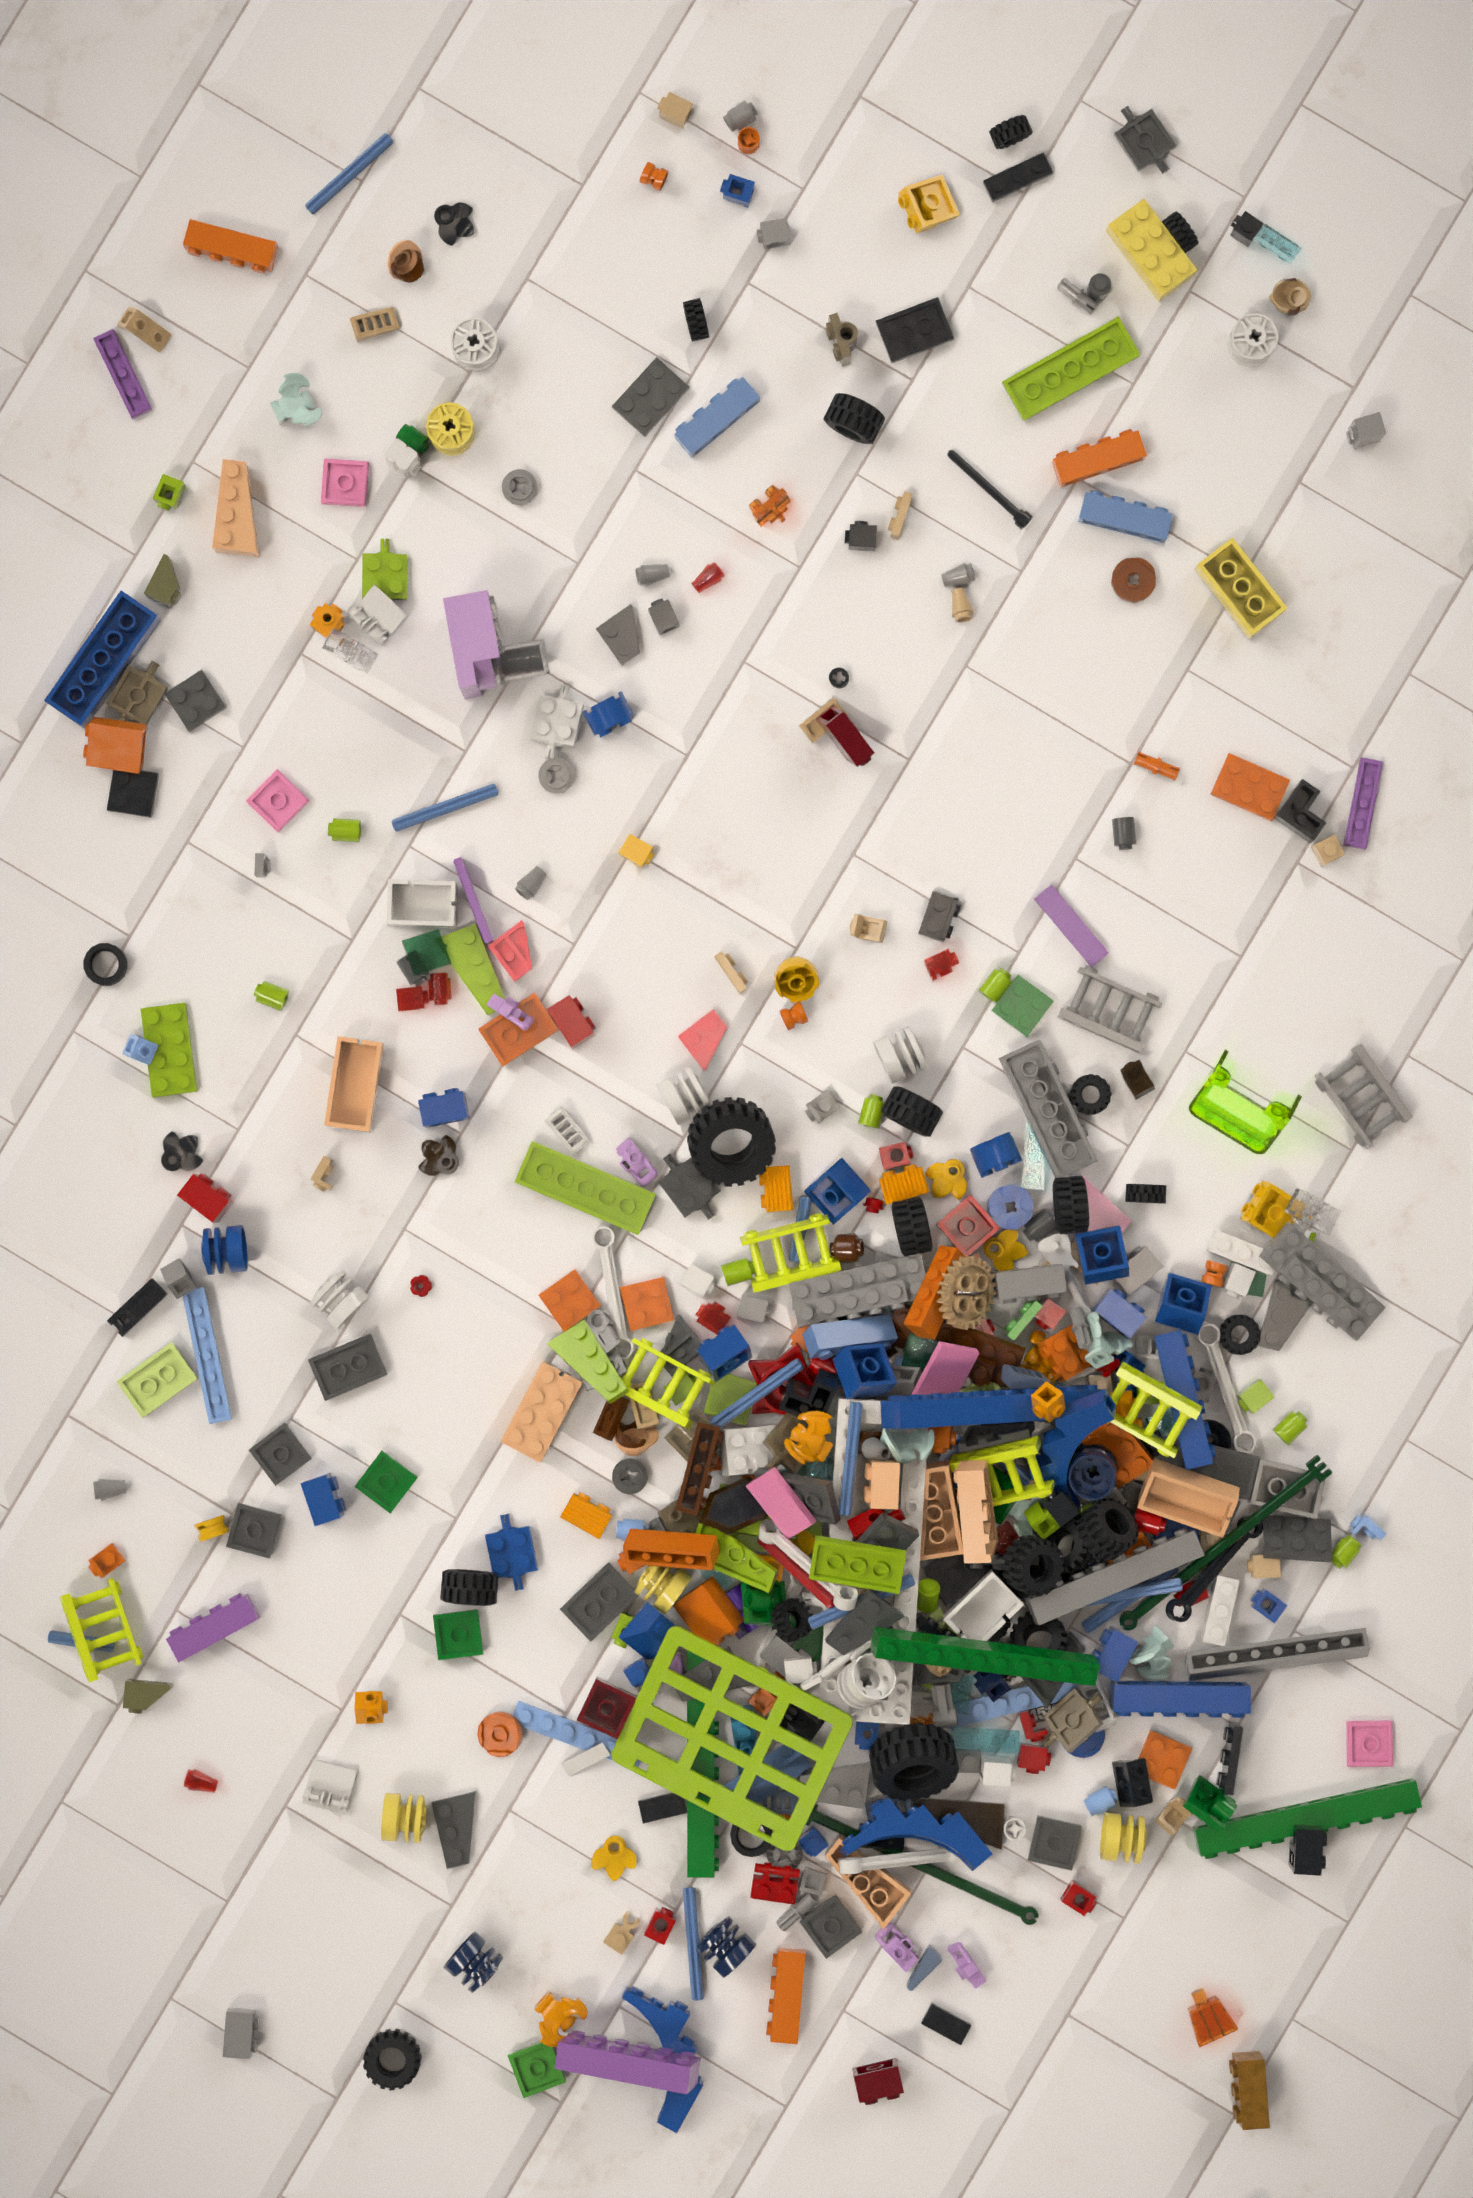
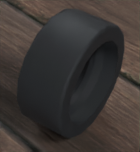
[83,943,128,986]
[730,1824,773,1857]

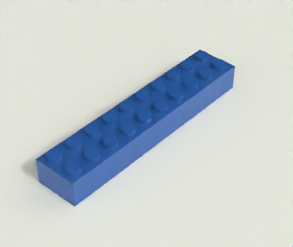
[880,1385,1104,1429]

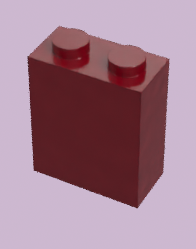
[816,705,875,767]

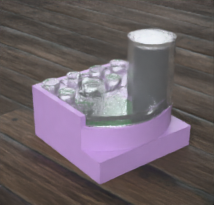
[443,590,550,699]

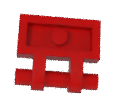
[750,1862,800,1905]

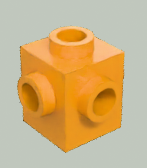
[309,603,345,641]
[1031,1381,1066,1423]
[354,1691,388,1724]

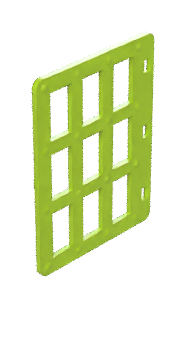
[611,1626,853,1851]

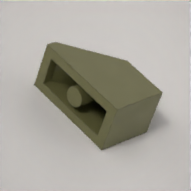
[144,554,181,609]
[123,1679,173,1714]

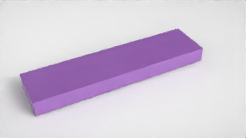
[93,329,152,420]
[1343,757,1383,850]
[453,857,494,945]
[1034,884,1109,967]

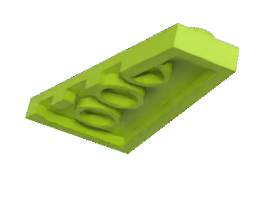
[434,924,505,1015]
[546,1319,629,1404]
[695,1523,779,1593]

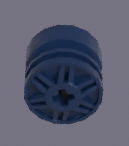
[1068,1444,1118,1501]
[696,1916,756,1978]
[443,1931,503,1993]

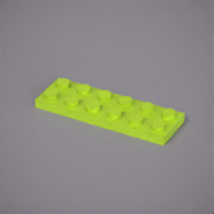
[1002,316,1140,422]
[514,1141,656,1235]

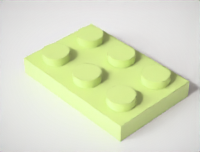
[116,1342,199,1418]

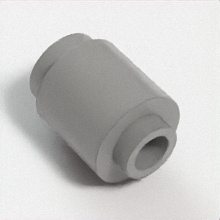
[723,100,758,132]

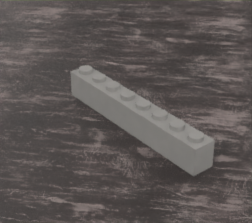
[1025,1527,1205,1625]
[1185,1628,1370,1681]

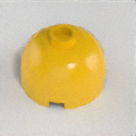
[774,956,819,1002]

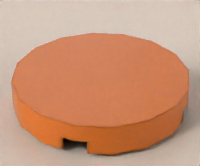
[477,1711,523,1757]

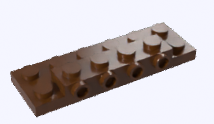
[892,1304,1026,1389]

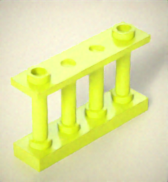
[740,1213,841,1293]
[621,1338,715,1430]
[1108,1362,1203,1458]
[949,1436,1055,1506]
[59,1578,143,1683]

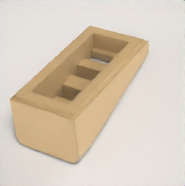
[350,307,400,342]

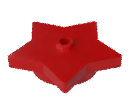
[748,1343,816,1415]

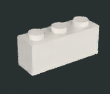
[1206,1230,1274,1276]
[1200,1574,1240,1647]
[979,1754,1015,1787]

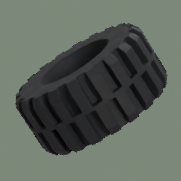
[687,1097,776,1187]
[869,1723,959,1801]

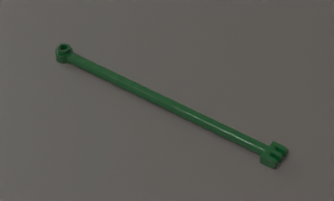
[1119,1455,1332,1631]
[806,1804,1039,1925]

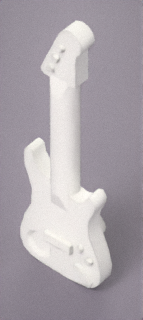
[1038,1233,1092,1320]
[800,1638,872,1690]

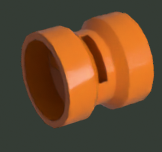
[738,127,760,154]
[639,162,669,191]
[779,1002,809,1031]
[1201,1260,1228,1288]

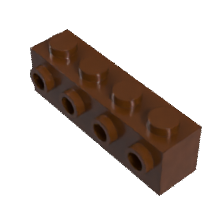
[675,1420,724,1516]

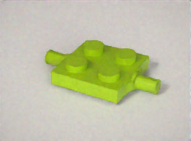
[362,538,407,601]

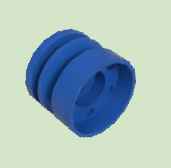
[201,1225,248,1275]

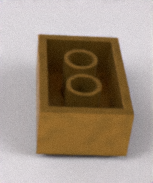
[1229,2051,1270,2130]

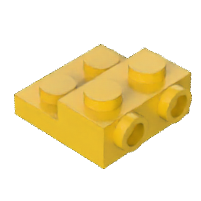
[898,174,960,234]
[1240,1180,1304,1238]

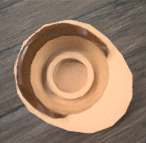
[387,240,424,283]
[614,1421,659,1456]

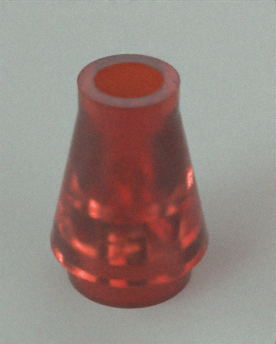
[691,562,725,593]
[183,1768,218,1793]

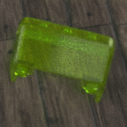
[1189,1050,1302,1154]

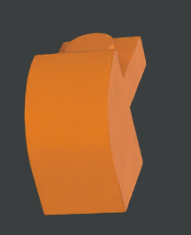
[748,1671,786,1717]

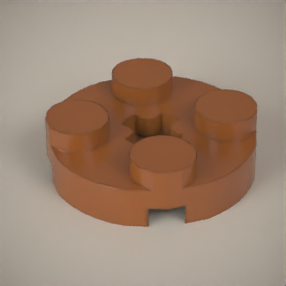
[1111,557,1156,603]

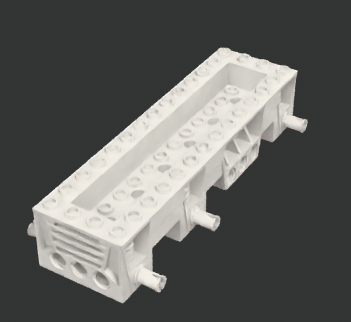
[796,1397,937,1725]

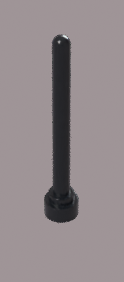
[947,450,1033,530]

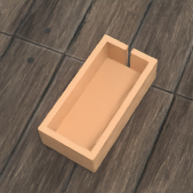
[324,1036,384,1133]
[501,1361,583,1463]
[1137,1458,1240,1538]
[863,1459,900,1510]

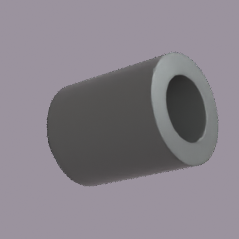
[1087,273,1111,301]
[1112,817,1137,850]
[396,951,429,987]
[1022,1209,1056,1242]

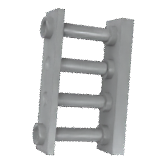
[1057,965,1163,1053]
[1315,1044,1413,1149]

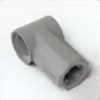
[931,1682,958,1728]

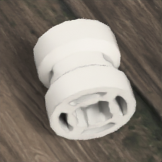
[1003,1815,1026,1841]

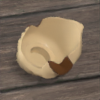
[1269,278,1312,316]

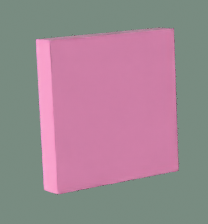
[321,459,369,507]
[246,769,309,833]
[1346,1720,1393,1767]

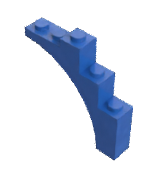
[1029,1389,1116,1517]
[840,1797,993,1871]
[622,1986,703,2133]

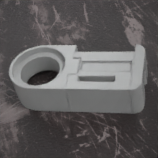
[587,1310,625,1354]

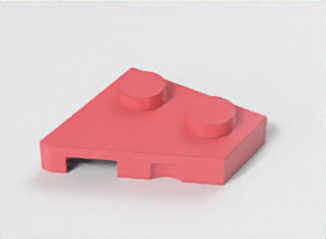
[488,920,533,982]
[678,1009,727,1071]

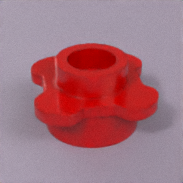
[1097,1354,1120,1378]

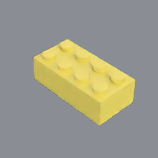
[1106,199,1197,302]
[1194,537,1287,639]

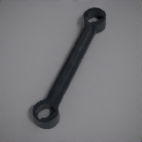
[1165,1515,1263,1622]

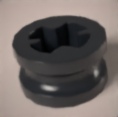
[829,667,849,689]

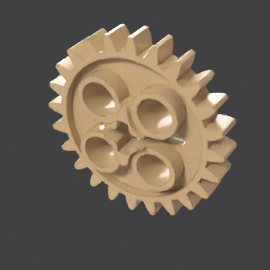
[937,1255,997,1330]

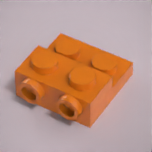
[1038,1324,1092,1383]

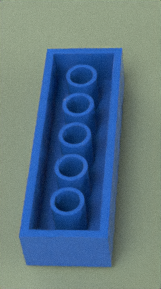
[44,590,161,729]
[1154,1330,1216,1470]
[1110,1680,1251,1718]

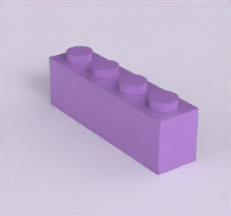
[166,1593,261,1663]

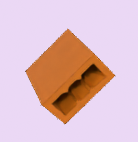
[83,717,147,774]
[673,1576,744,1645]

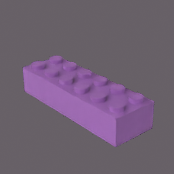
[555,2031,701,2094]

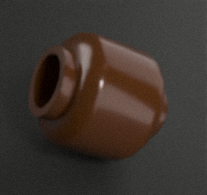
[830,1233,864,1263]

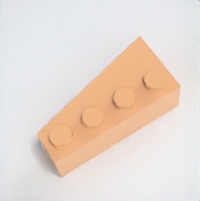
[212,459,260,557]
[920,1460,963,1561]
[954,1460,998,1563]
[825,1834,911,1929]

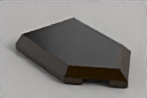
[699,1476,768,1535]

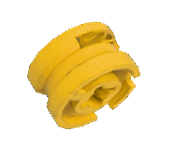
[194,1515,230,1542]

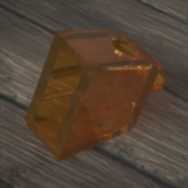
[1187,1988,1239,2048]

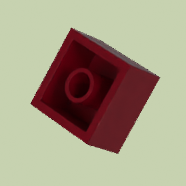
[577,1677,637,1740]
[852,2058,904,2105]

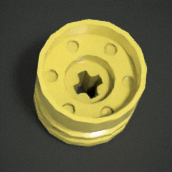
[426,402,475,456]
[634,1565,693,1615]
[381,1793,427,1844]
[1100,1812,1147,1864]

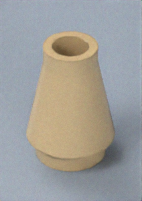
[951,588,974,623]

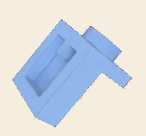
[122,1033,158,1065]
[1349,1514,1386,1541]

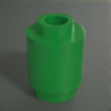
[396,424,430,455]

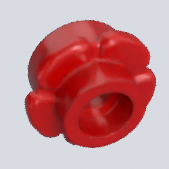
[863,1197,884,1214]
[410,1275,432,1297]

